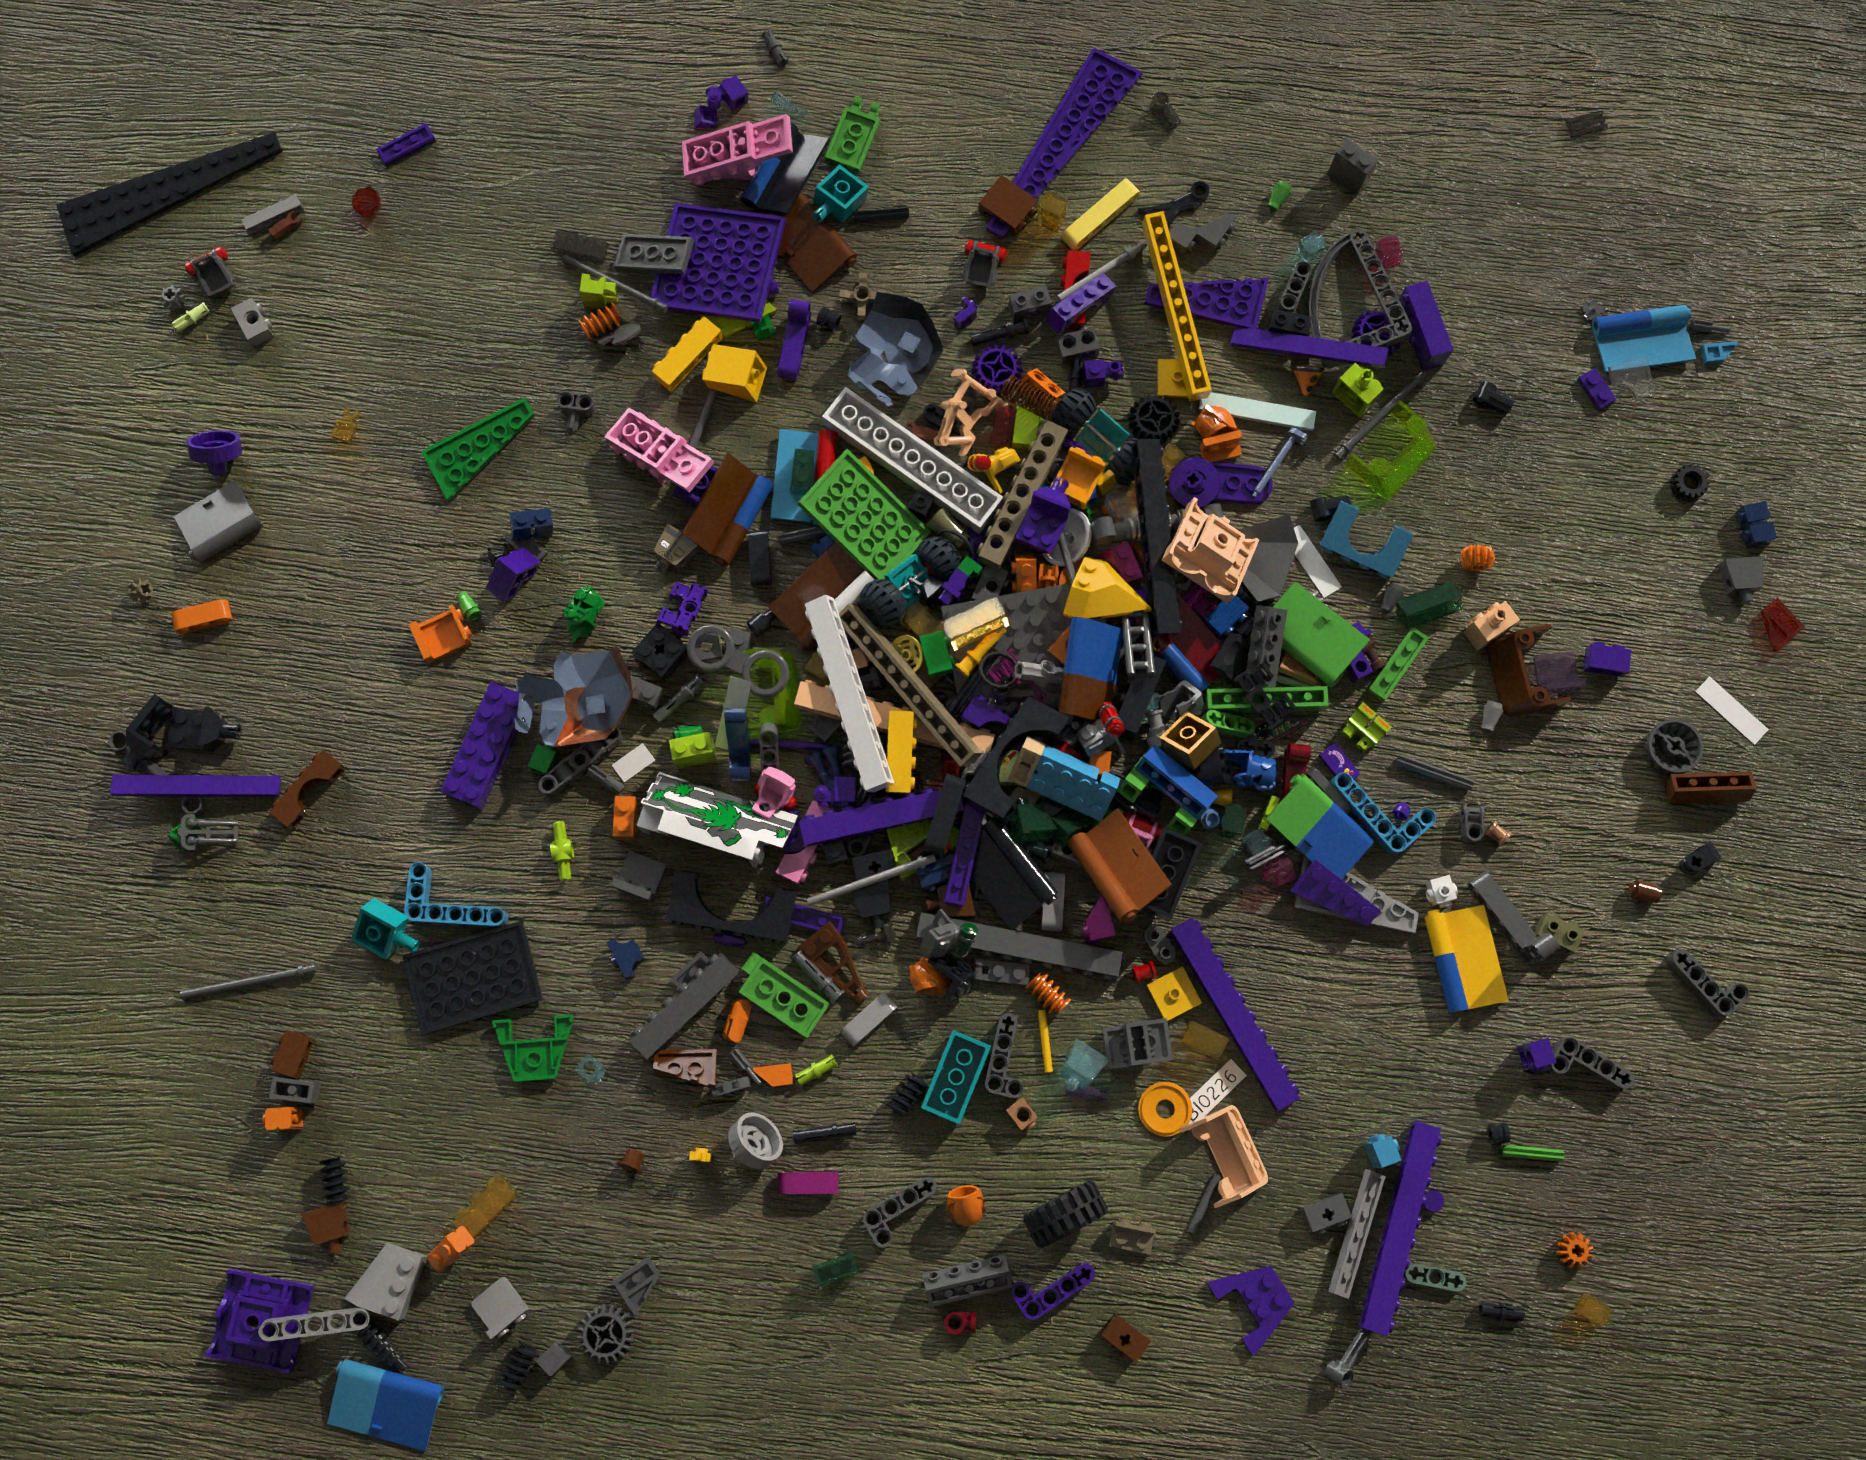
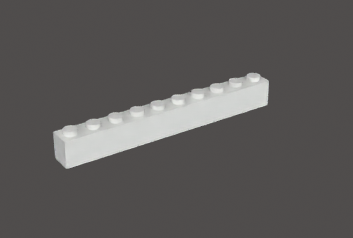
[805,595,895,793]

